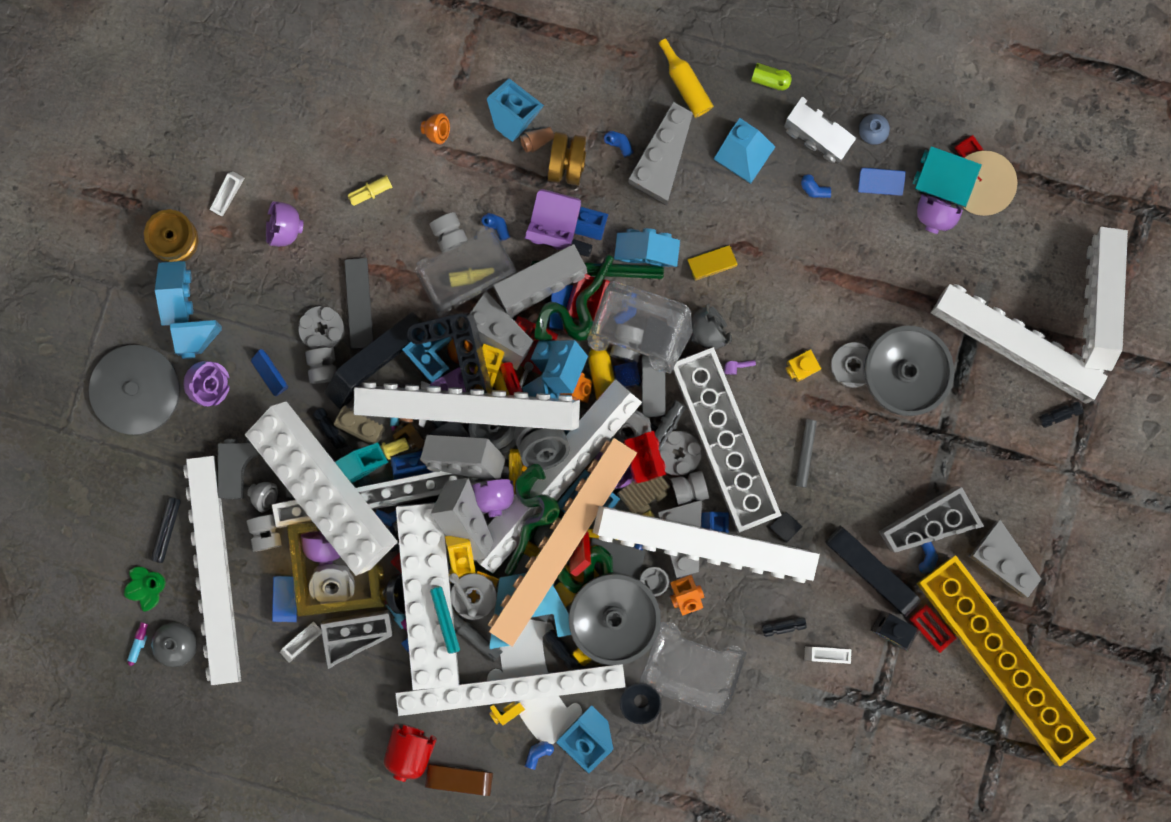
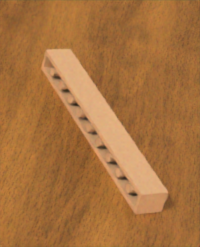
[488,438,637,647]

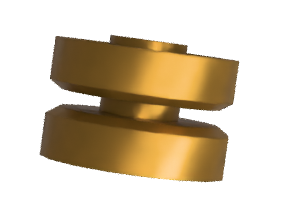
[548,132,586,186]
[144,209,199,262]

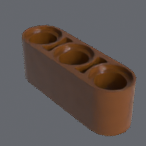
[425,764,493,796]

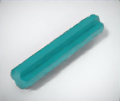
[430,586,460,654]

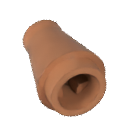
[520,127,554,153]

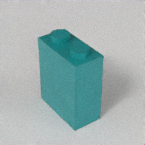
[913,146,982,208]
[335,443,388,483]

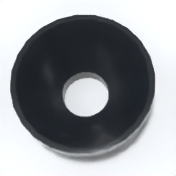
[383,573,406,615]
[620,683,662,724]

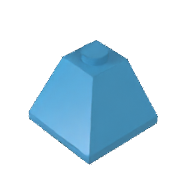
[487,79,544,142]
[714,118,775,184]
[170,320,222,359]
[556,705,613,773]

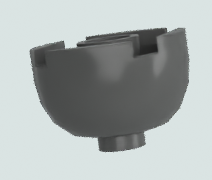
[690,304,732,350]
[151,622,198,668]

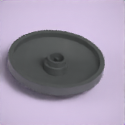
[864,326,954,416]
[89,345,180,435]
[569,573,661,665]

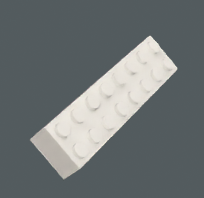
[931,284,1108,404]
[671,347,781,533]
[245,401,397,576]
[396,503,460,690]

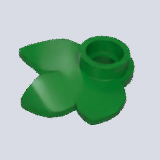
[124,567,166,612]

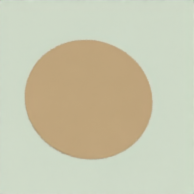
[963,151,1017,216]

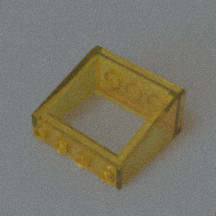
[287,522,386,617]

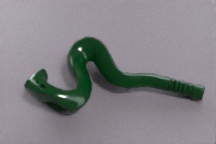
[535,255,614,341]
[505,464,560,576]
[557,545,613,593]

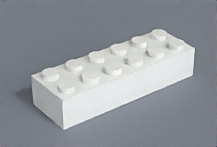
[1082,227,1128,371]

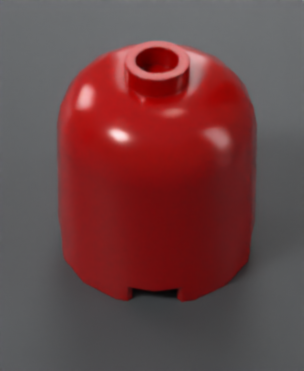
[384,724,437,782]

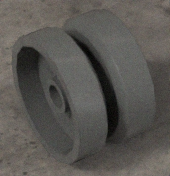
[468,423,518,459]
[513,426,570,470]

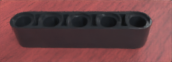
[825,525,922,617]

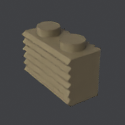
[334,406,385,445]
[617,477,669,515]

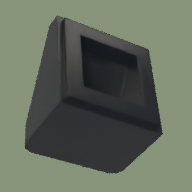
[770,511,803,543]

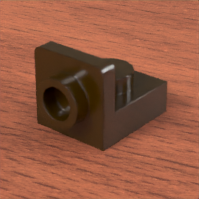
[392,422,425,451]

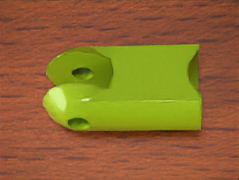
[751,63,792,91]

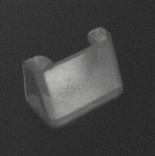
[414,226,518,318]
[587,281,693,374]
[639,621,747,715]

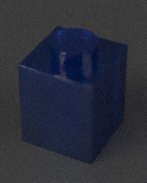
[614,361,641,389]

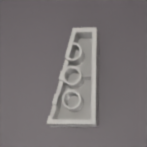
[629,102,693,205]
[493,244,587,318]
[879,486,984,552]

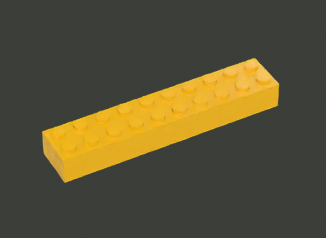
[916,555,1096,767]

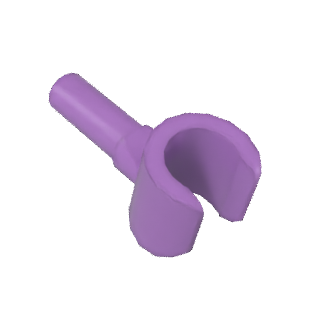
[724,360,756,375]

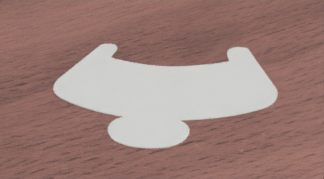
[487,619,582,744]

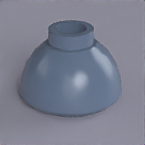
[859,114,890,145]

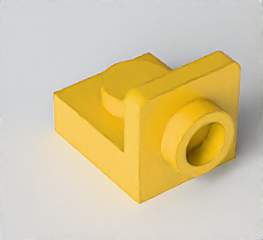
[786,349,821,382]
[489,701,525,726]

